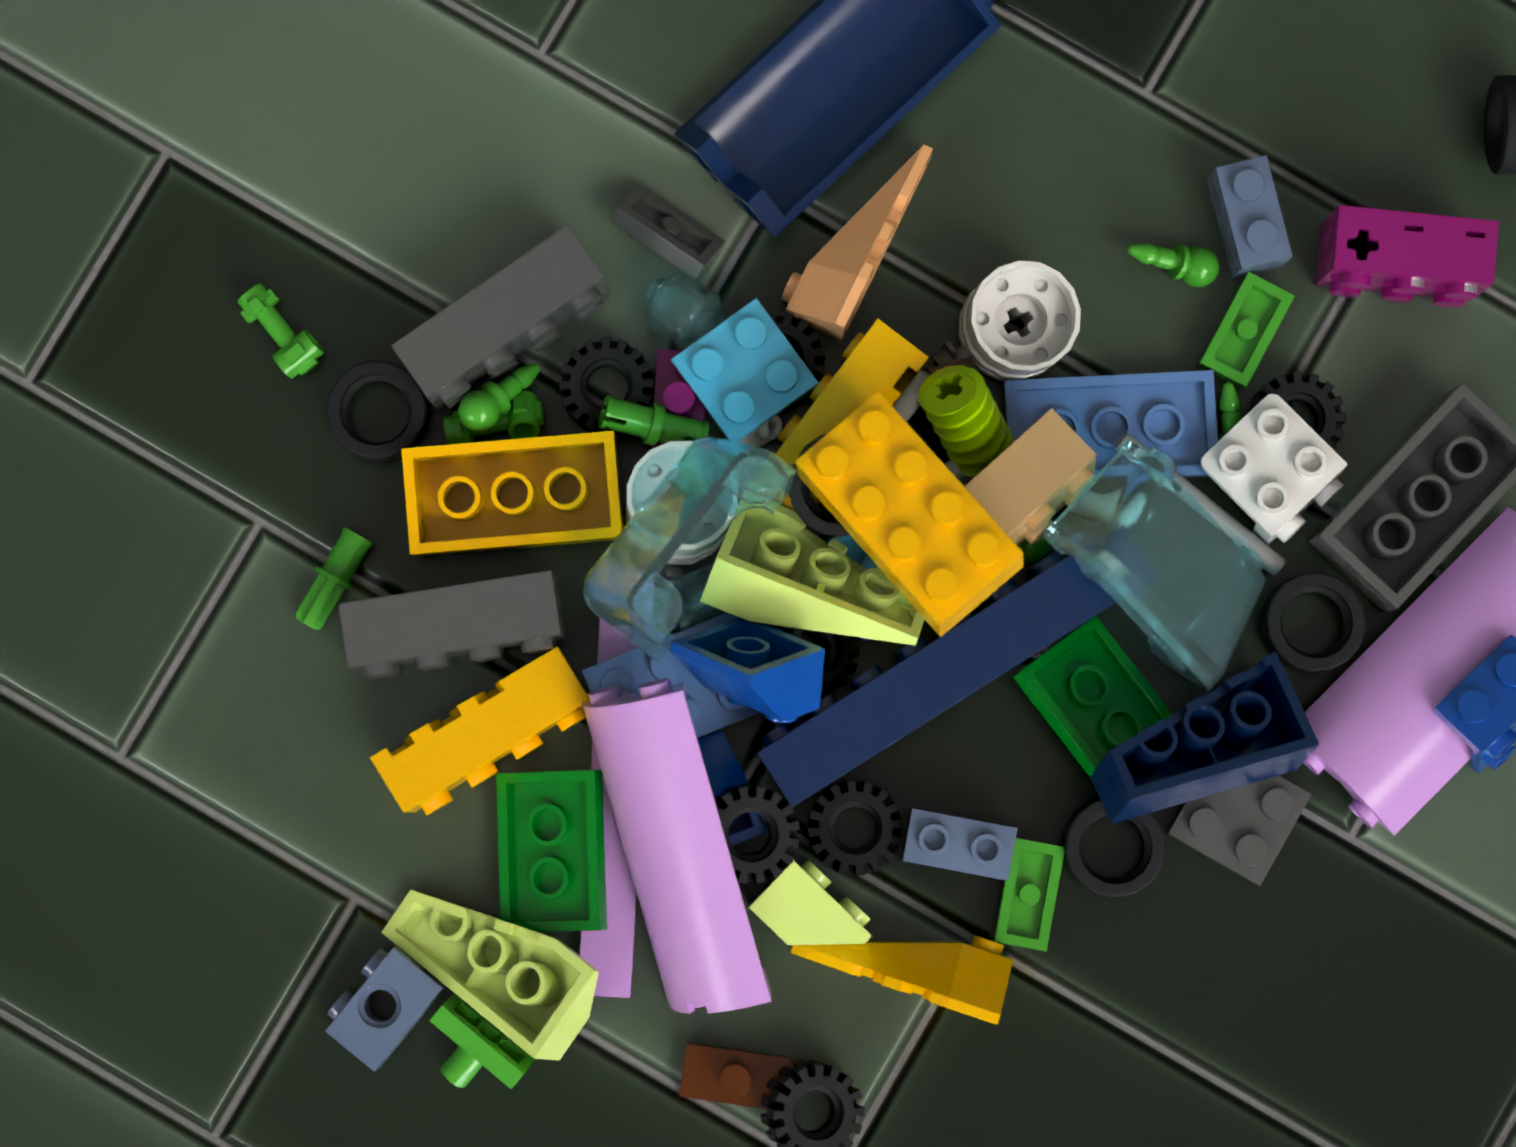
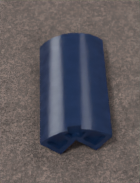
[674,0,1001,237]

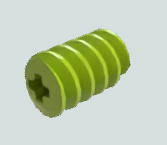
[918,365,1014,478]

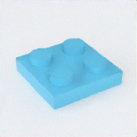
[671,298,818,447]

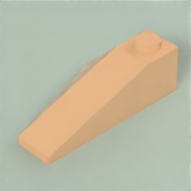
[781,145,933,343]

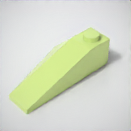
[700,491,925,645]

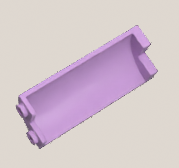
[1303,507,1516,836]
[582,678,771,1014]

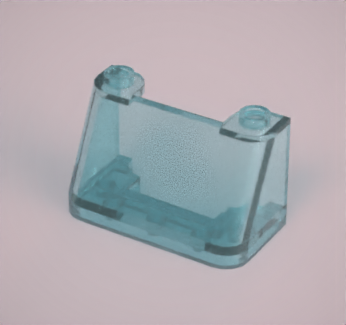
[583,436,796,662]
[1042,440,1266,692]

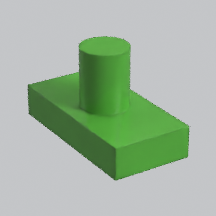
[430,993,536,1089]

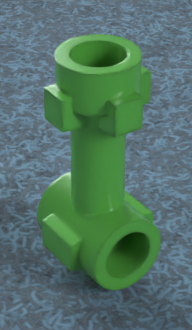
[237,283,324,379]
[443,391,544,444]

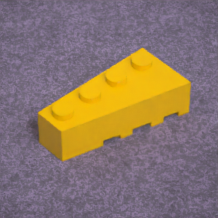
[745,318,929,512]
[370,646,590,816]

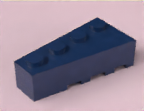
[1090,651,1319,824]

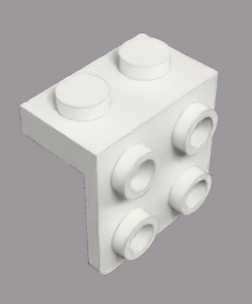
[1201,394,1348,545]

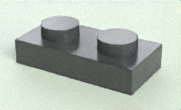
[610,183,726,279]

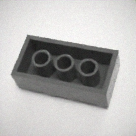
[391,225,609,411]
[1308,383,1516,613]
[338,570,568,680]

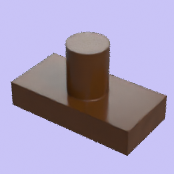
[679,1042,792,1109]

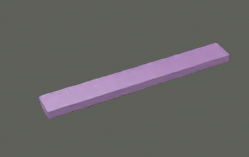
[580,574,655,998]

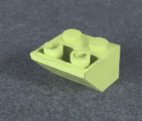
[749,859,872,945]

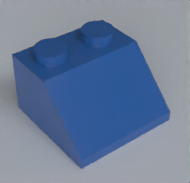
[671,618,825,723]

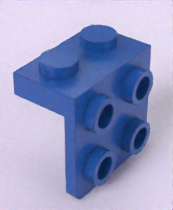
[1434,635,1516,773]

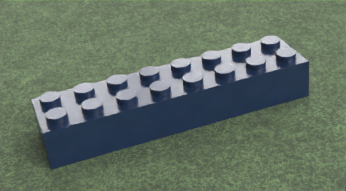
[757,522,1156,807]

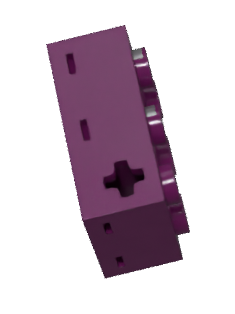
[1315,205,1499,308]

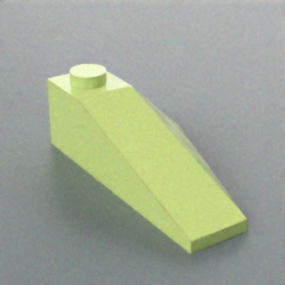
[381,890,599,1061]

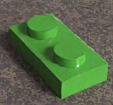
[1197,272,1295,390]
[993,838,1065,952]

